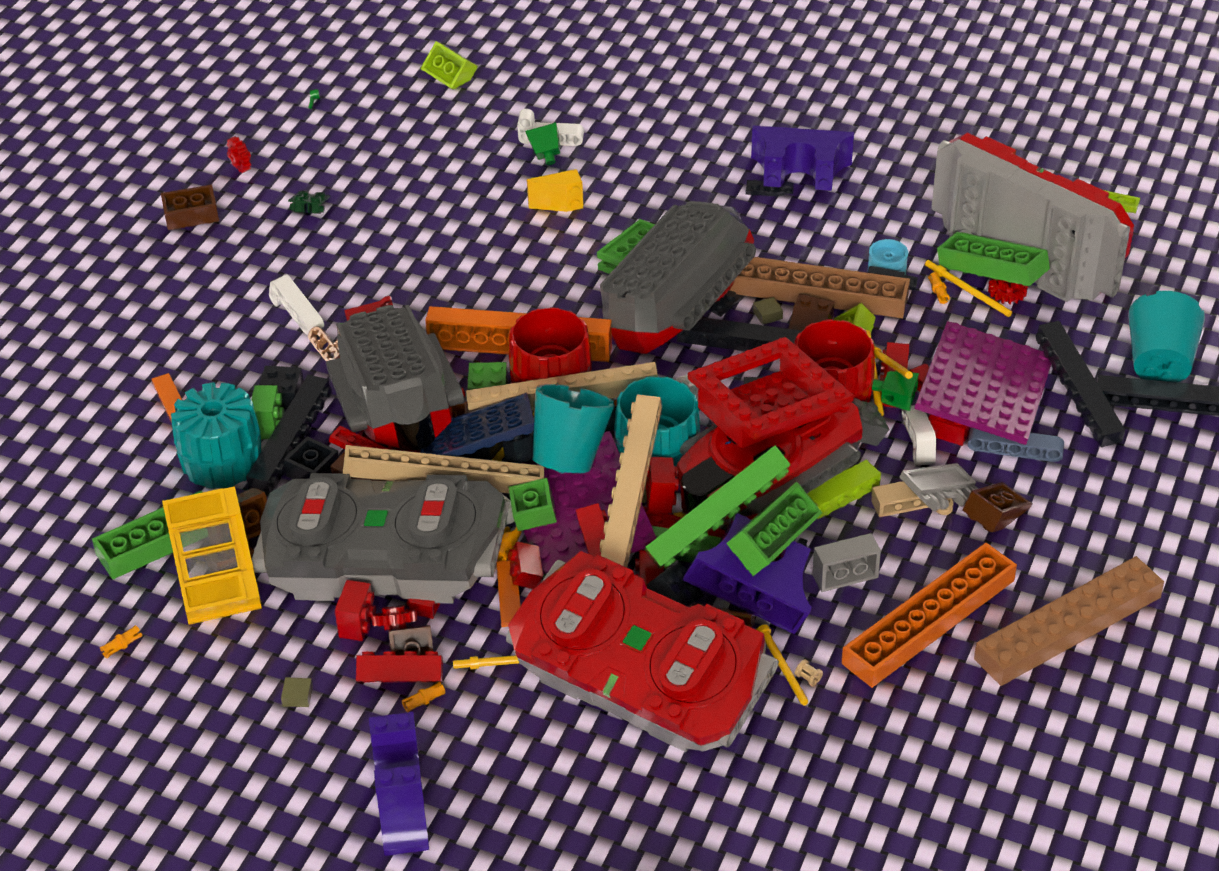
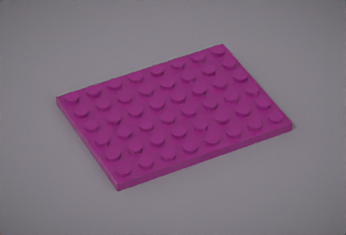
[914,321,1051,445]
[509,431,657,575]

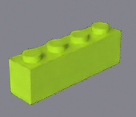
[807,460,881,519]

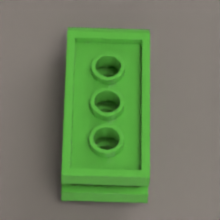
[597,219,655,274]

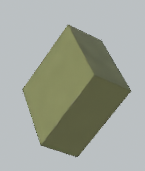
[753,297,783,325]
[281,677,313,707]

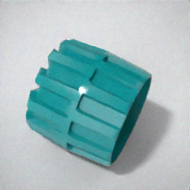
[614,376,700,478]
[171,382,262,489]

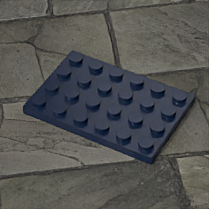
[418,392,534,457]

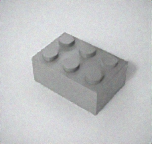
[812,533,881,592]

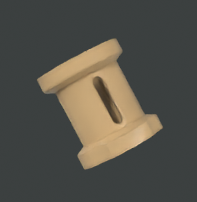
[795,659,823,687]

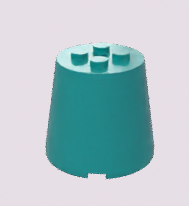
[1128,291,1205,383]
[532,384,614,473]

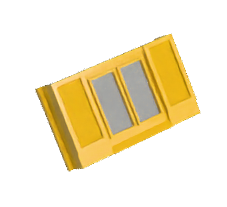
[162,486,262,625]

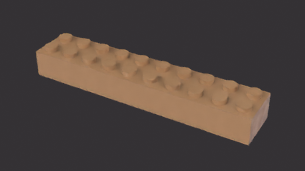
[729,257,910,318]
[974,556,1164,686]

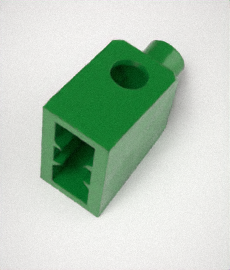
[525,122,560,165]
[872,371,919,411]

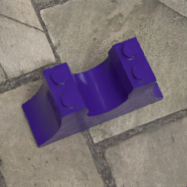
[751,125,854,191]
[683,513,812,634]
[369,712,429,856]

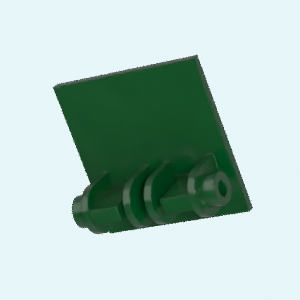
[288,191,331,214]

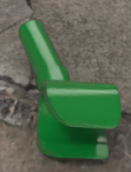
[308,89,320,109]

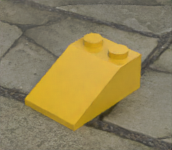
[527,169,583,212]

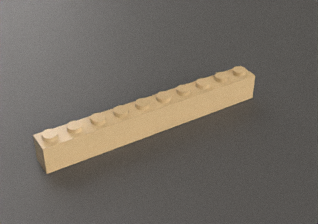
[466,362,658,412]
[600,395,662,567]
[343,445,544,493]

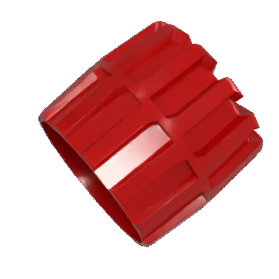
[509,307,592,383]
[795,319,875,403]

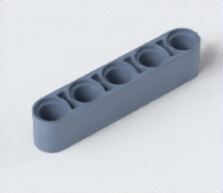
[967,427,1064,462]

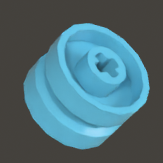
[868,239,908,275]

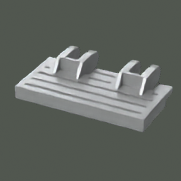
[900,463,978,511]

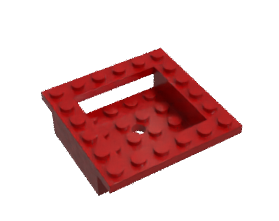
[688,337,854,448]

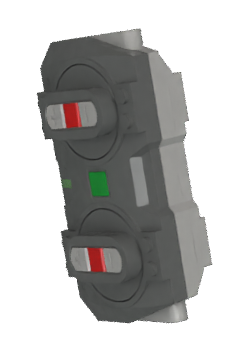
[252,473,508,603]

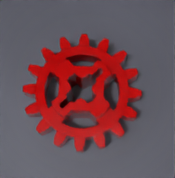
[227,136,251,173]
[988,279,1028,305]
[371,605,417,630]

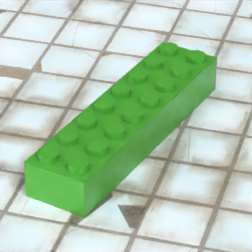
[645,445,791,569]

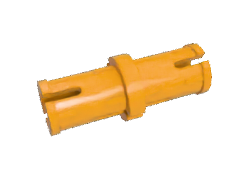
[928,272,950,304]
[100,625,142,658]
[402,682,446,712]

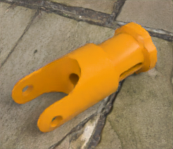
[497,526,522,562]

